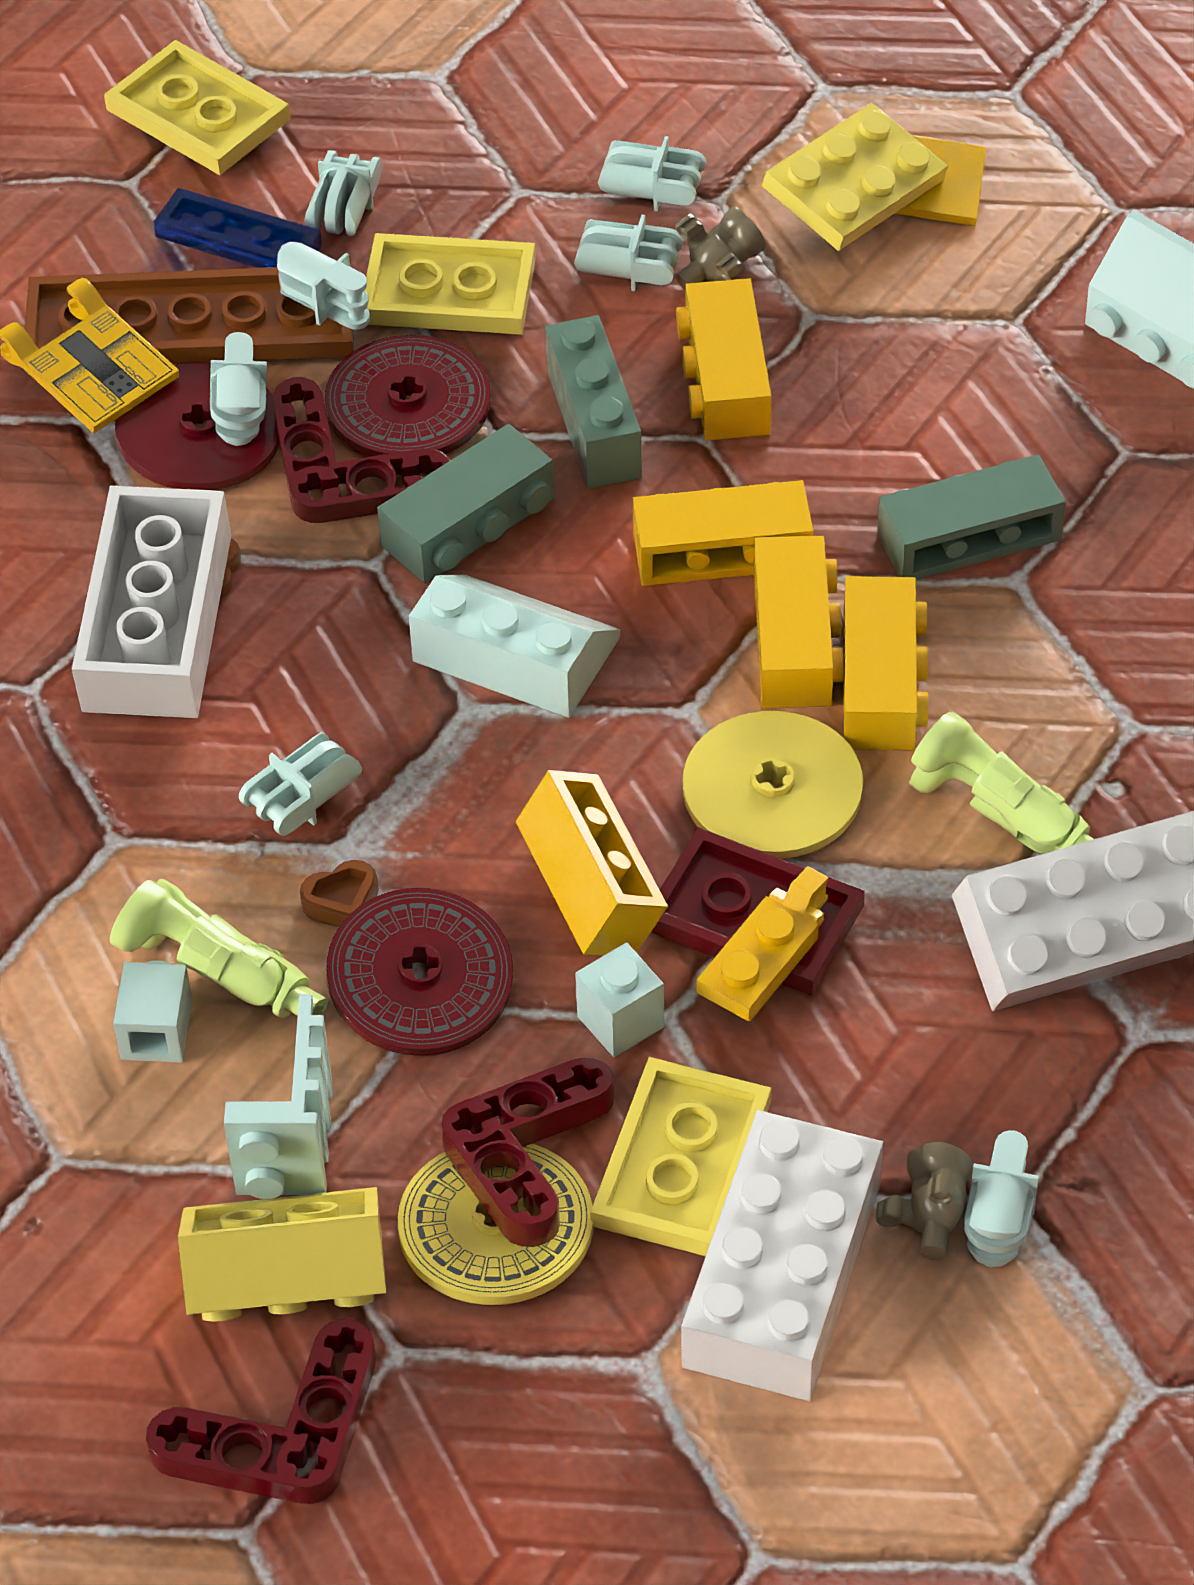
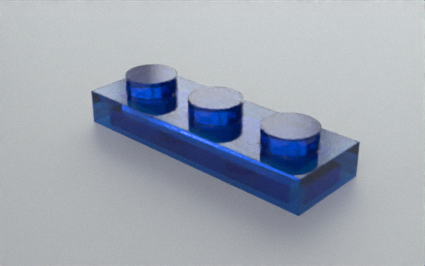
[153,188,322,268]

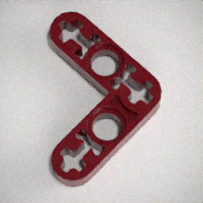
[273,377,450,523]
[441,1057,614,1247]
[146,1319,376,1504]

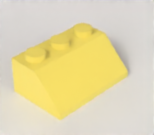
[178,1187,386,1321]

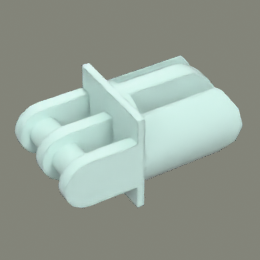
[598,136,706,212]
[304,150,382,236]
[574,215,684,291]
[277,242,370,330]
[210,332,267,446]
[239,731,363,836]
[964,1130,1039,1267]

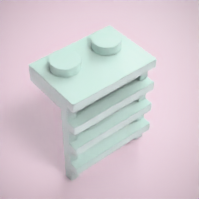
[224,994,333,1199]

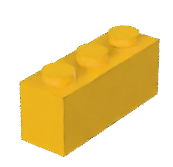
[676,278,771,441]
[633,480,813,586]
[754,536,844,708]
[843,576,928,751]
[516,770,668,956]

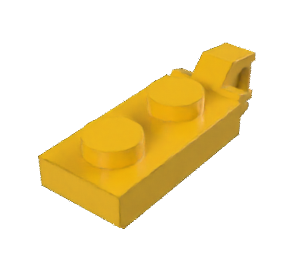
[696,866,829,1022]

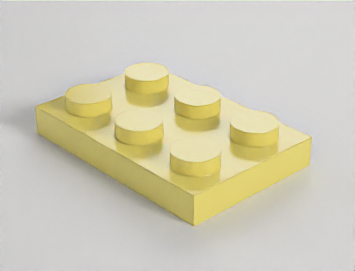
[104,40,291,175]
[762,103,948,251]
[365,233,536,335]
[590,1057,771,1256]

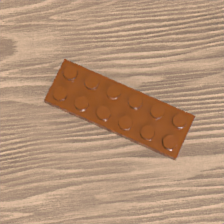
[25,264,354,364]

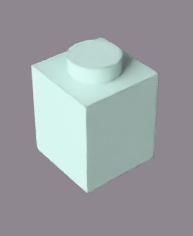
[575,942,665,1058]
[113,960,192,1062]

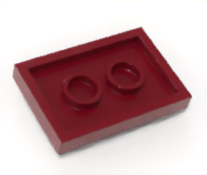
[651,827,865,996]

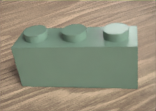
[545,315,642,489]
[377,423,555,584]
[877,454,1066,580]

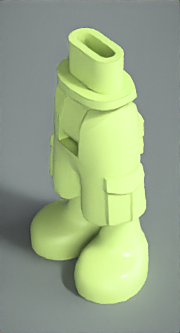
[909,712,1094,855]
[109,879,329,1018]

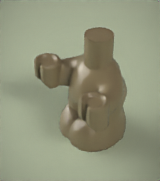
[675,206,766,290]
[875,1142,973,1260]

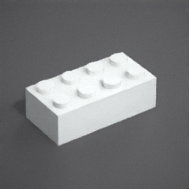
[72,486,232,718]
[952,811,1194,1012]
[681,1110,883,1402]

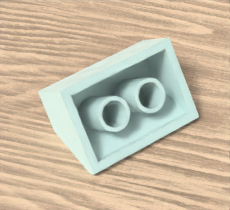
[1085,210,1194,389]
[409,574,620,718]

